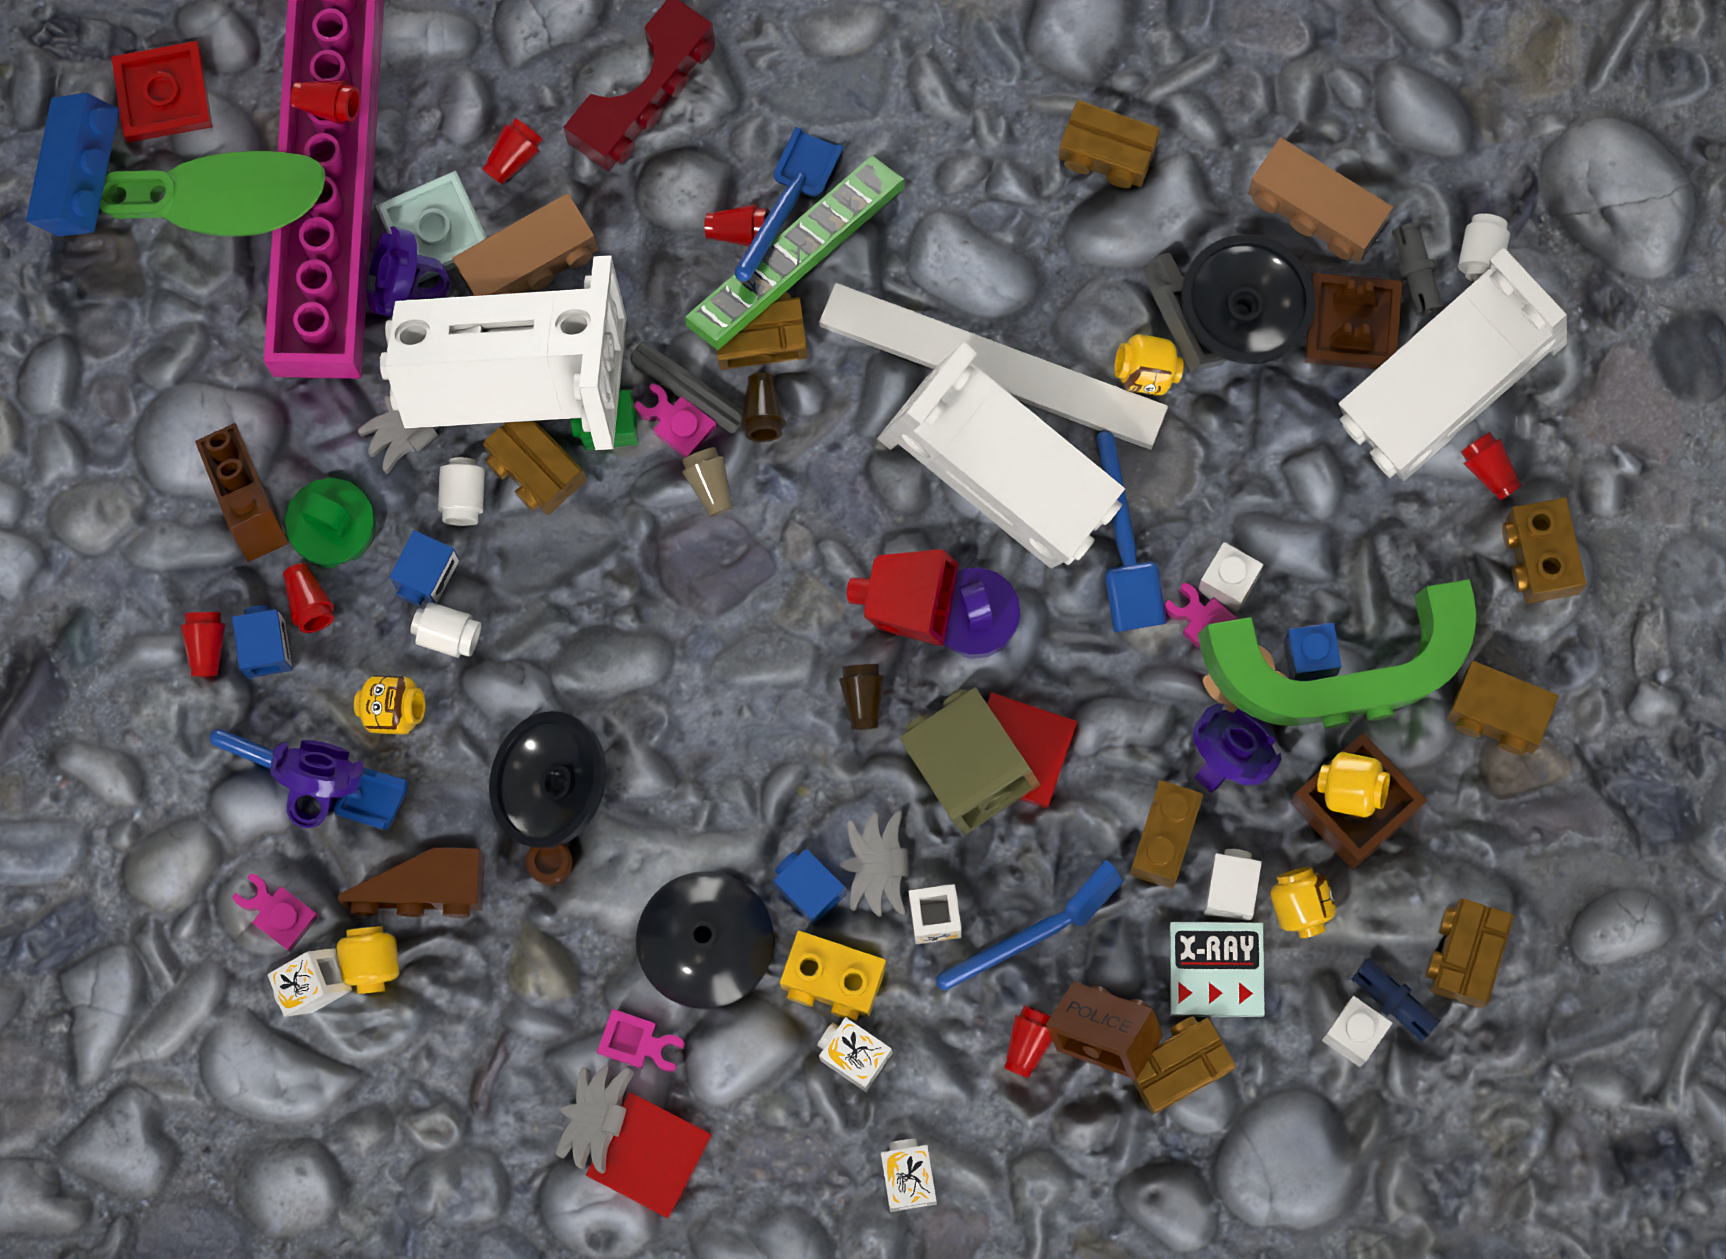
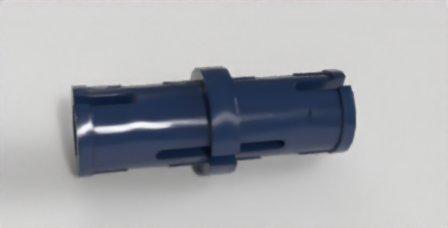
[1351,958,1441,1043]

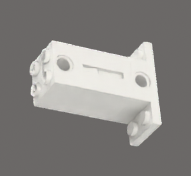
[1338,247,1567,481]
[380,256,627,450]
[877,341,1125,569]

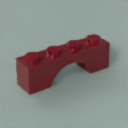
[563,0,715,172]

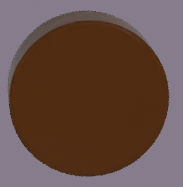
[526,844,573,886]

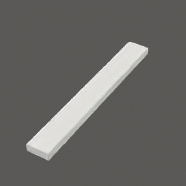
[819,283,1168,450]

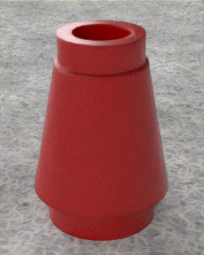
[290,80,361,125]
[482,118,543,185]
[704,204,770,247]
[1460,431,1522,501]
[283,563,334,633]
[180,612,226,677]
[1003,1005,1052,1078]

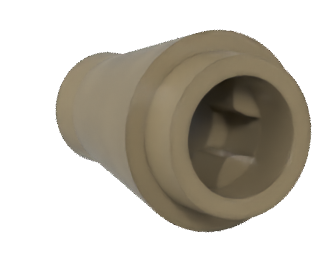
[682,447,734,517]

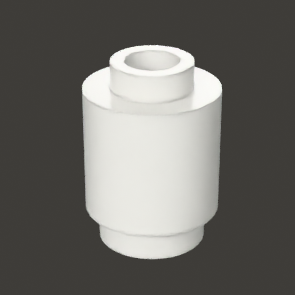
[1458,214,1510,282]
[438,457,485,526]
[410,602,481,658]

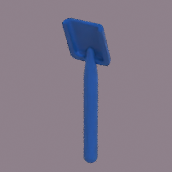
[735,127,844,282]
[1097,430,1167,632]
[209,729,408,830]
[936,860,1123,990]

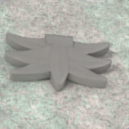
[358,396,439,474]
[840,811,909,917]
[556,1064,634,1174]

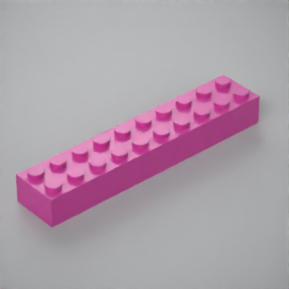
[264,0,384,379]

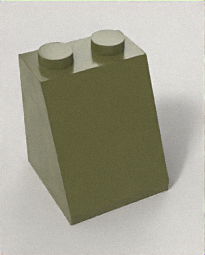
[899,687,1040,836]

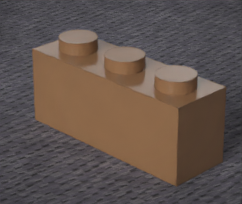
[1248,137,1393,264]
[452,193,598,296]

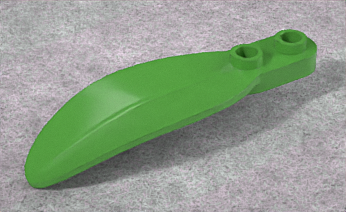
[99,151,325,236]

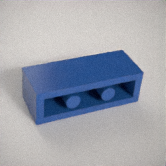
[26,93,119,237]

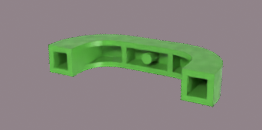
[1197,579,1476,729]

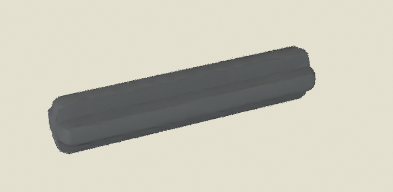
[630,342,743,433]

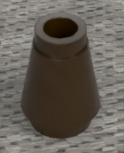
[741,372,786,442]
[839,664,884,730]

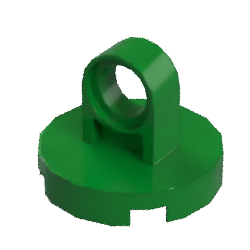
[285,478,377,569]

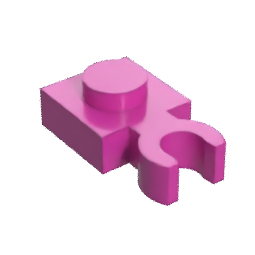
[634,384,717,458]
[1164,583,1238,650]
[232,874,319,952]
[597,1009,685,1072]

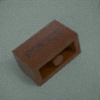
[1046,981,1163,1079]

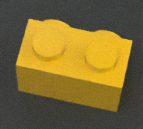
[780,930,887,1022]

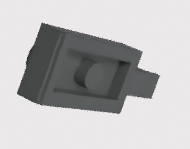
[1143,253,1227,372]

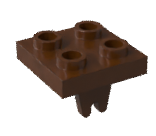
[1305,273,1402,369]

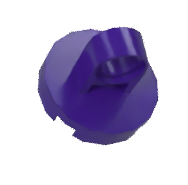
[367,226,451,317]
[944,567,1020,659]
[1193,703,1282,793]
[270,740,363,828]

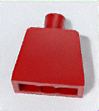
[846,549,959,646]

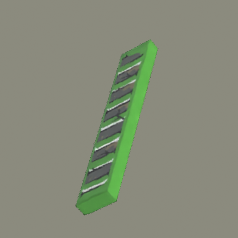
[685,156,904,350]

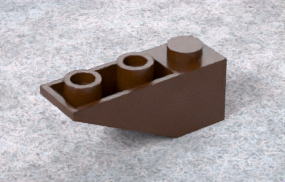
[195,423,289,562]
[338,848,485,918]

